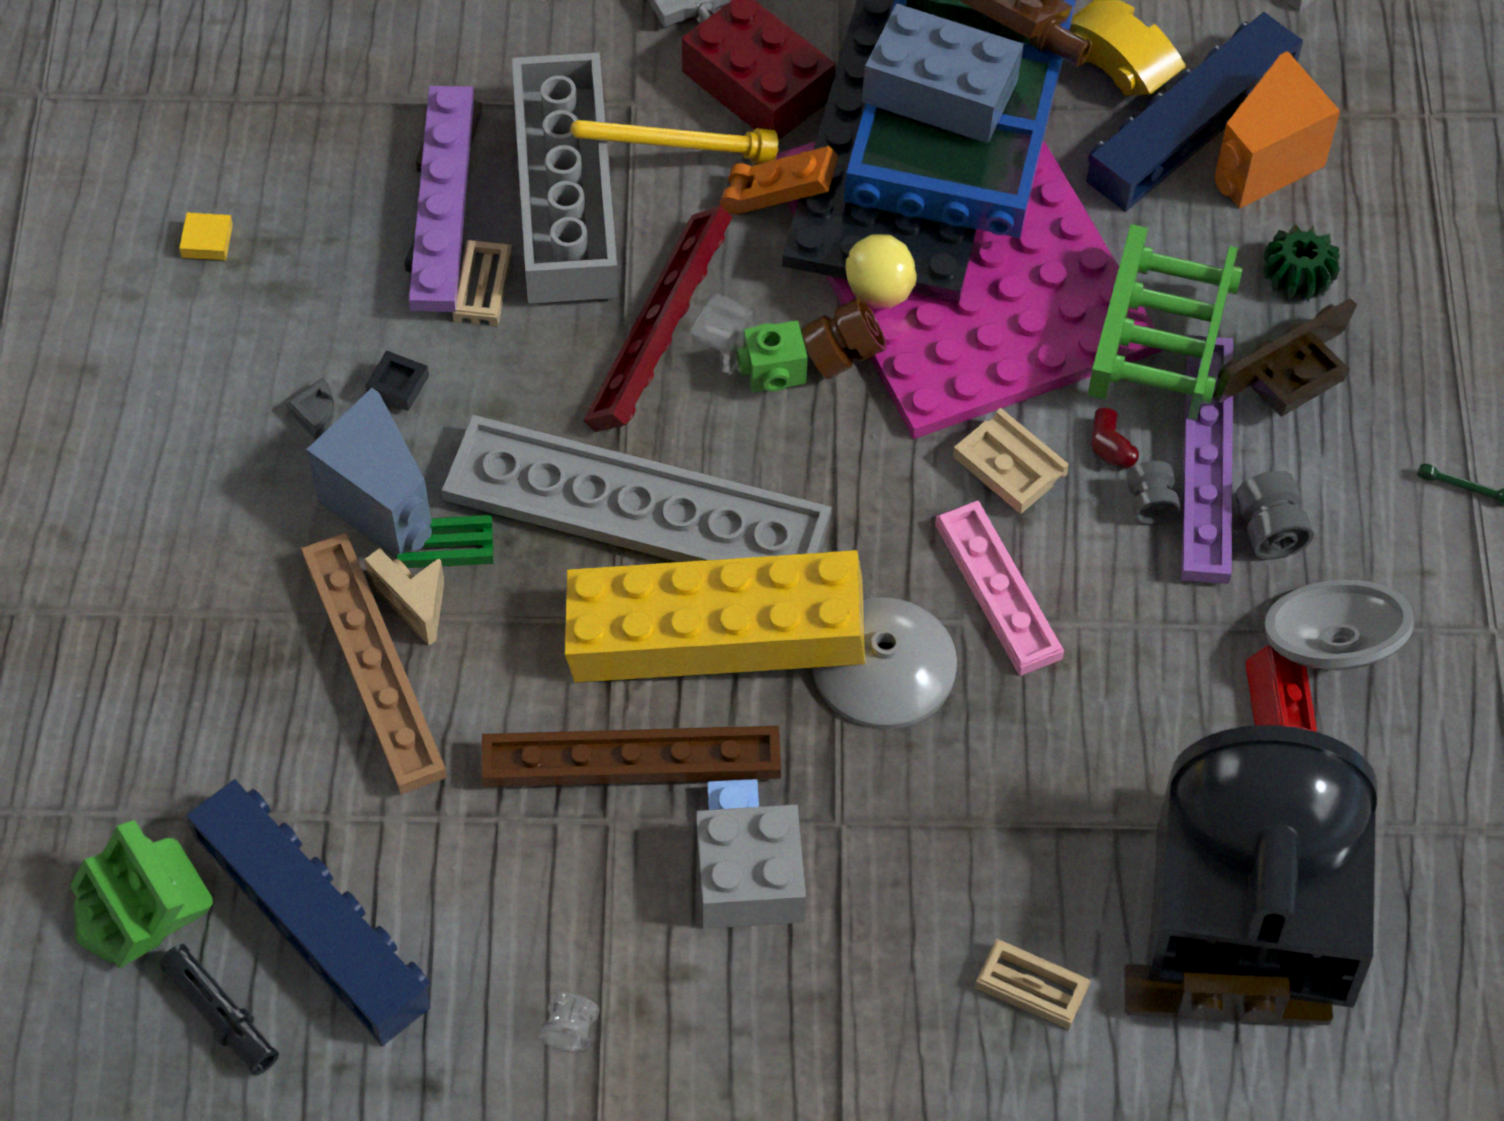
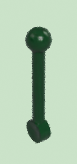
[1417,463,1504,506]

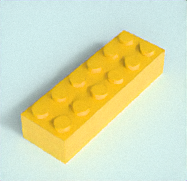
[565,550,865,683]

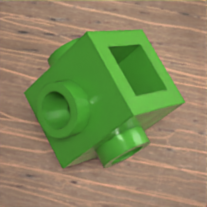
[736,320,808,393]

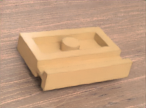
[953,408,1069,514]

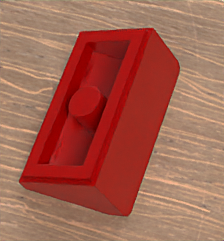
[1245,645,1317,732]

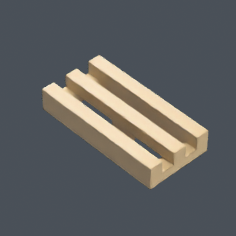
[452,240,512,327]
[975,939,1091,1030]

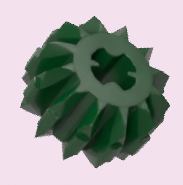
[1263,224,1340,302]

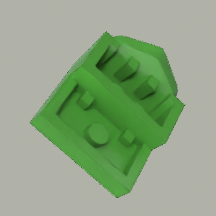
[70,820,213,969]

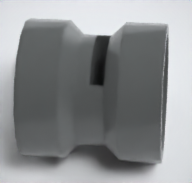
[1126,460,1181,525]

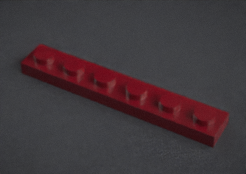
[583,206,732,432]

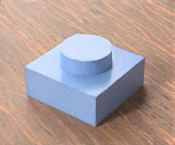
[708,779,759,810]

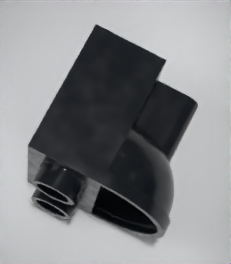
[1147,725,1377,1008]

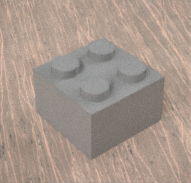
[696,804,806,929]

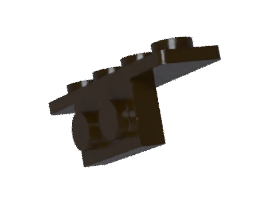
[1212,298,1357,417]
[1124,964,1333,1025]

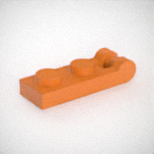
[720,146,839,214]

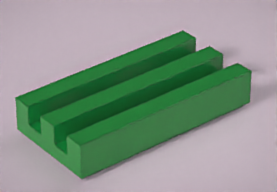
[397,515,494,568]

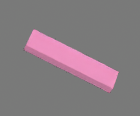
[935,501,1064,676]

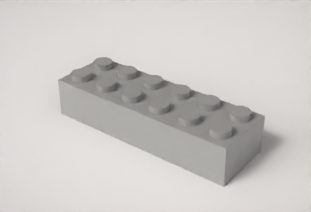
[512,52,619,304]

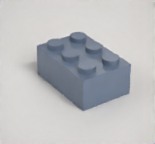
[861,4,1024,143]

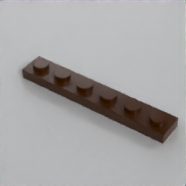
[481,726,781,787]

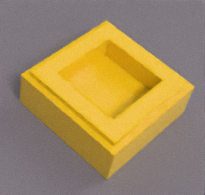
[179,212,233,260]

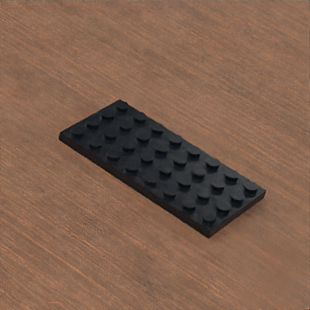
[782,0,1025,302]

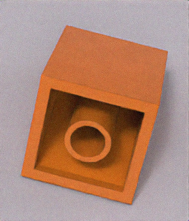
[1214,51,1340,209]

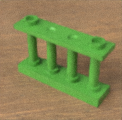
[1088,224,1243,420]

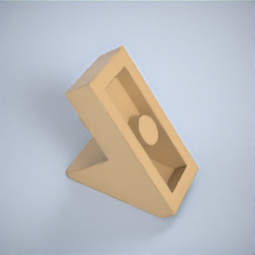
[365,548,444,646]

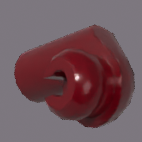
[1091,408,1139,469]

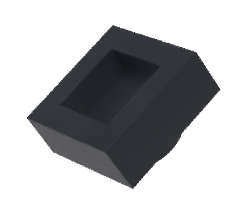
[365,350,429,411]

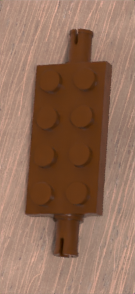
[959,0,1092,67]

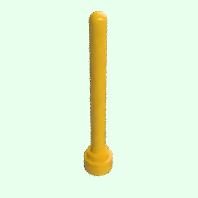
[570,120,778,164]

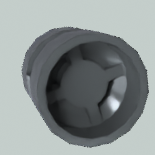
[1235,471,1314,560]

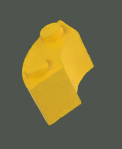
[1070,0,1186,96]

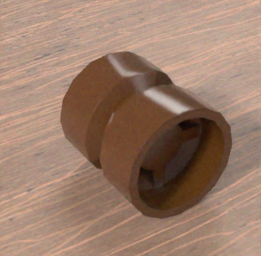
[801,297,887,379]

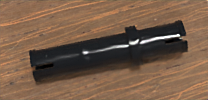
[159,944,279,1076]

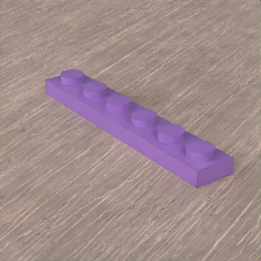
[409,86,474,312]
[1181,335,1233,584]

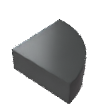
[286,378,334,440]

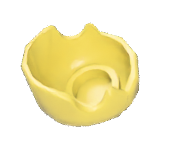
[845,234,917,308]

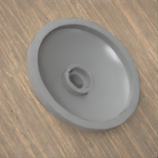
[1265,580,1414,670]
[812,597,957,729]

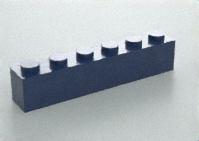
[1086,11,1303,212]
[186,779,431,1047]

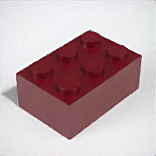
[681,0,836,141]

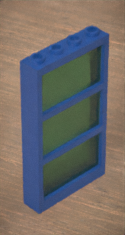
[843,0,1077,238]

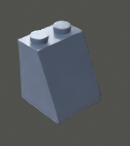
[306,388,432,558]

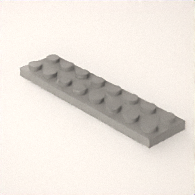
[442,415,832,562]

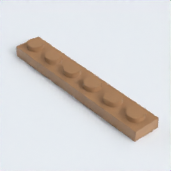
[301,533,447,795]

